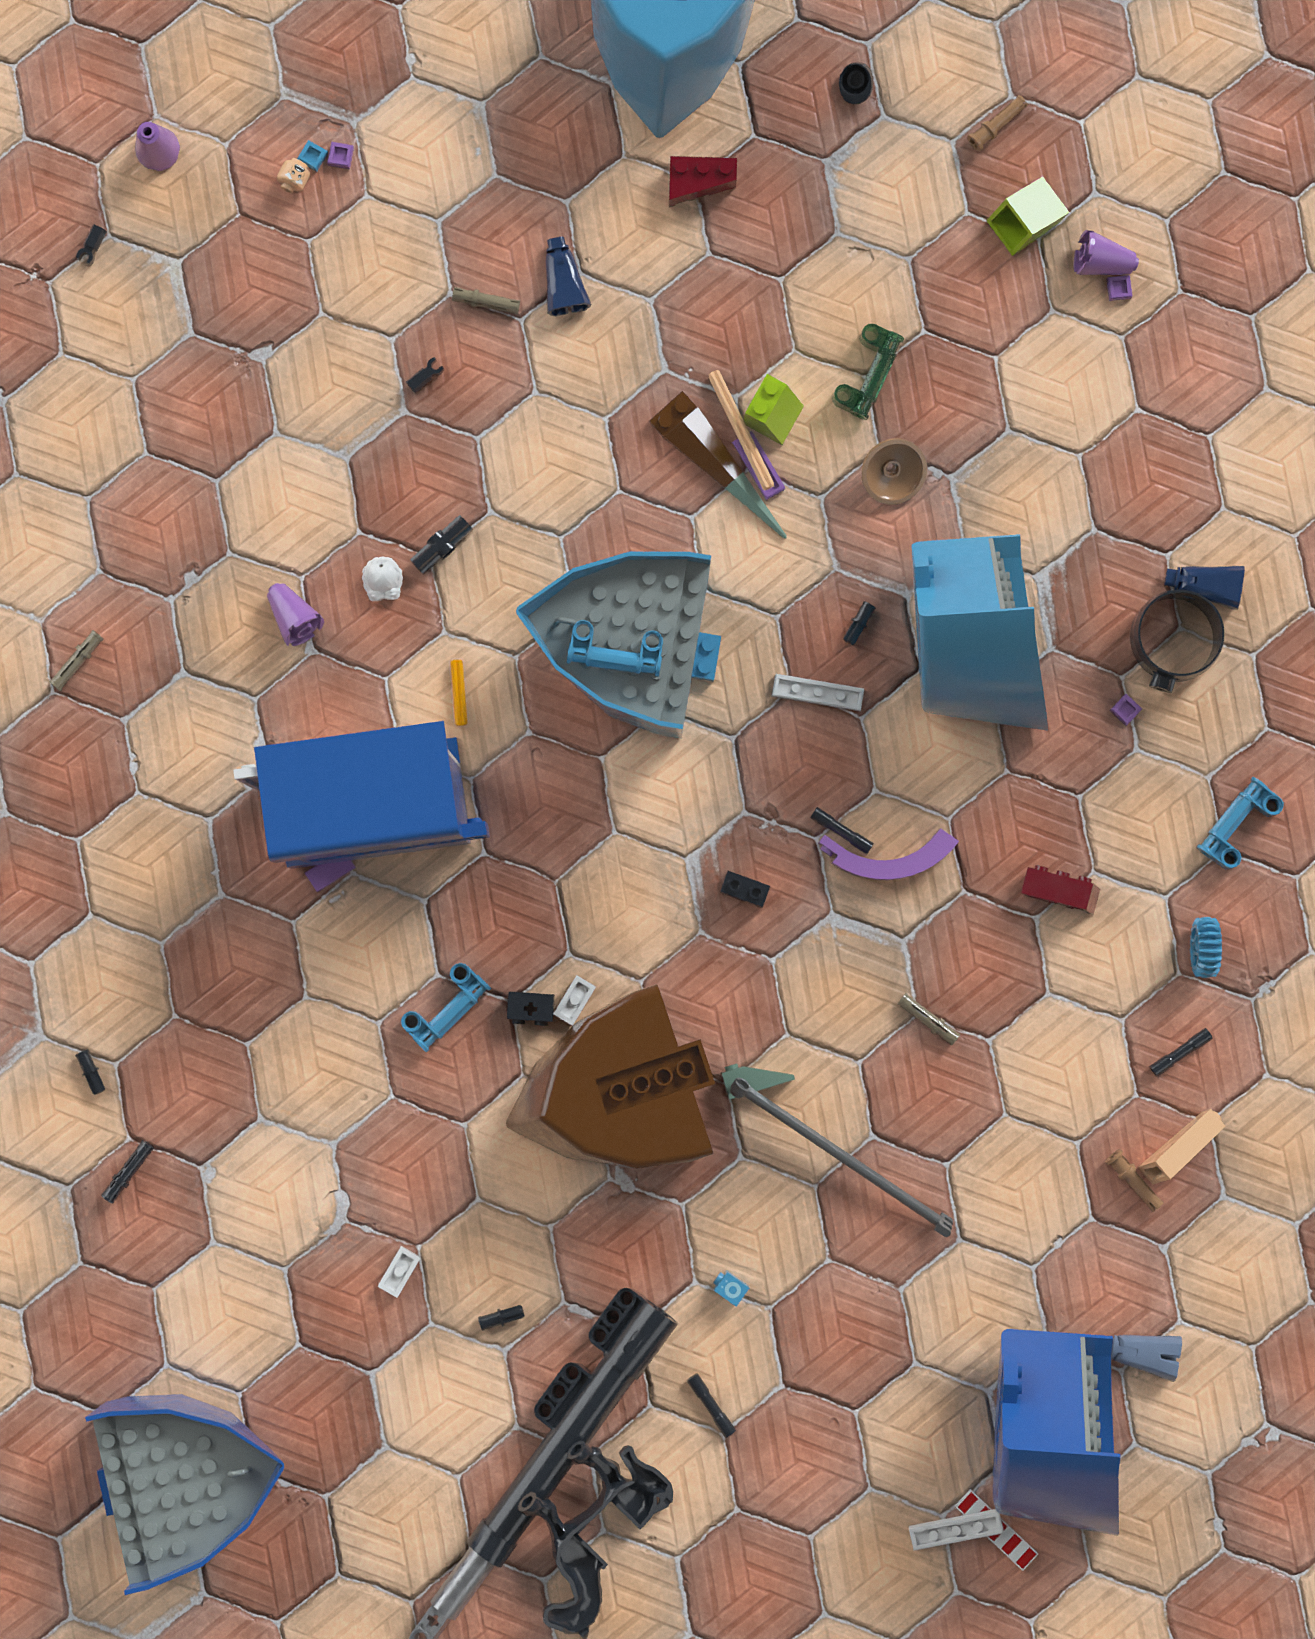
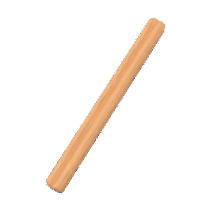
[709,370,774,490]

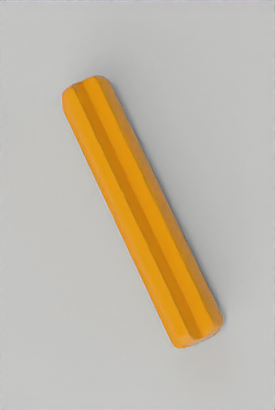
[450,659,468,726]

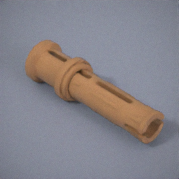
[967,95,1028,151]
[1105,1149,1163,1212]

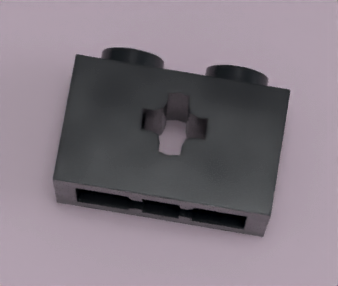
[720,870,770,908]
[507,992,555,1026]

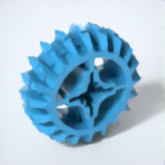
[1190,917,1222,978]

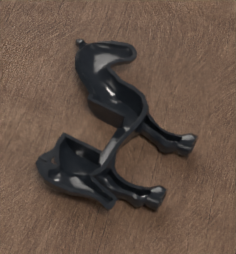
[518,1441,673,1639]

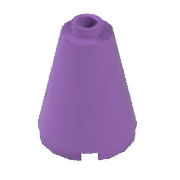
[135,122,180,171]
[1073,230,1139,275]
[267,583,324,646]

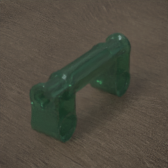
[832,324,904,420]

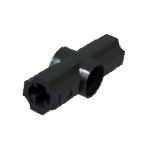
[410,515,473,575]

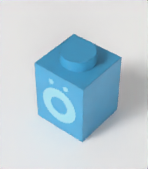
[713,1270,750,1307]

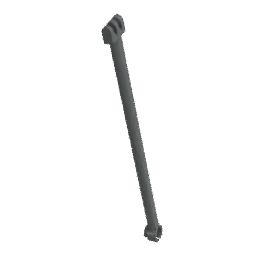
[730,1078,953,1237]

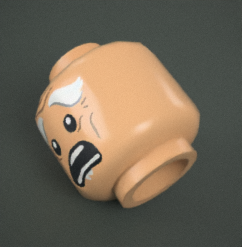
[277,158,310,194]

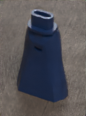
[546,236,592,316]
[1164,566,1245,610]

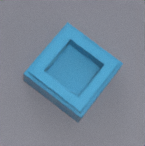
[297,140,328,172]

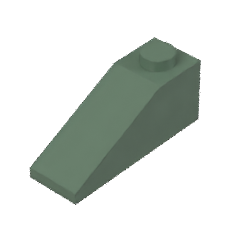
[721,1063,795,1099]

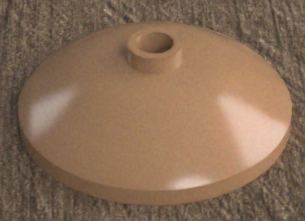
[861,438,927,505]

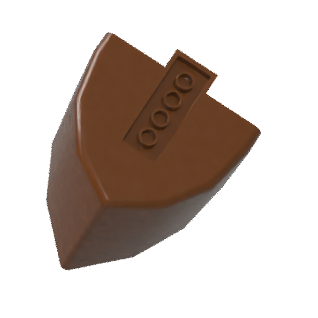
[506,984,715,1169]

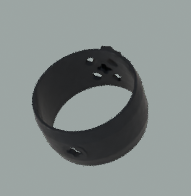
[1130,590,1224,693]

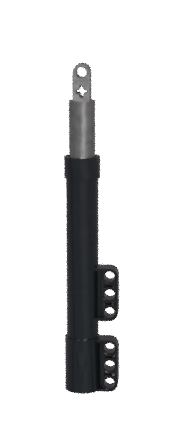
[409,1288,678,1639]

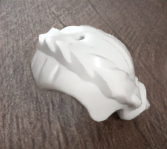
[362,557,403,601]

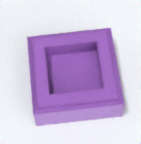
[327,142,354,169]
[1106,275,1132,301]
[1110,694,1142,726]

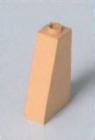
[1138,1109,1225,1184]

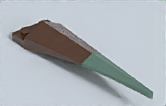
[649,391,787,539]

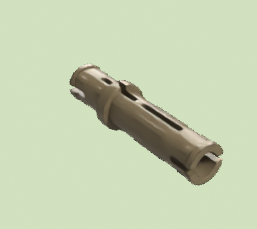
[452,287,520,315]
[49,630,104,691]
[898,993,960,1046]

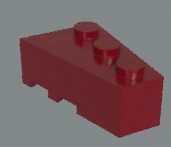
[669,156,737,207]
[1021,865,1100,915]

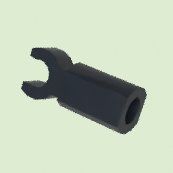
[76,224,107,266]
[406,357,444,394]

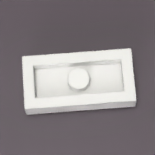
[554,975,596,1026]
[378,1246,421,1298]

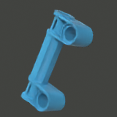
[567,620,663,677]
[1196,777,1284,869]
[401,963,492,1052]

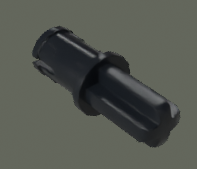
[843,601,876,645]
[75,1049,105,1095]
[478,1305,525,1331]

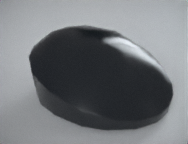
[839,62,873,105]

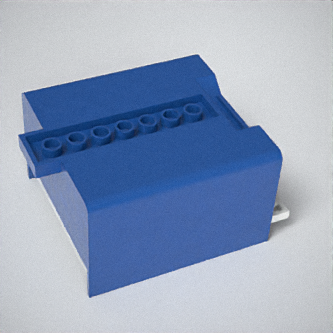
[233,721,490,869]

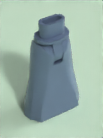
[1111,1335,1182,1382]

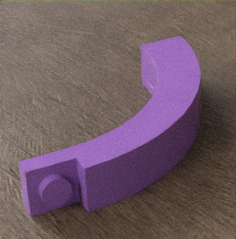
[818,828,959,880]

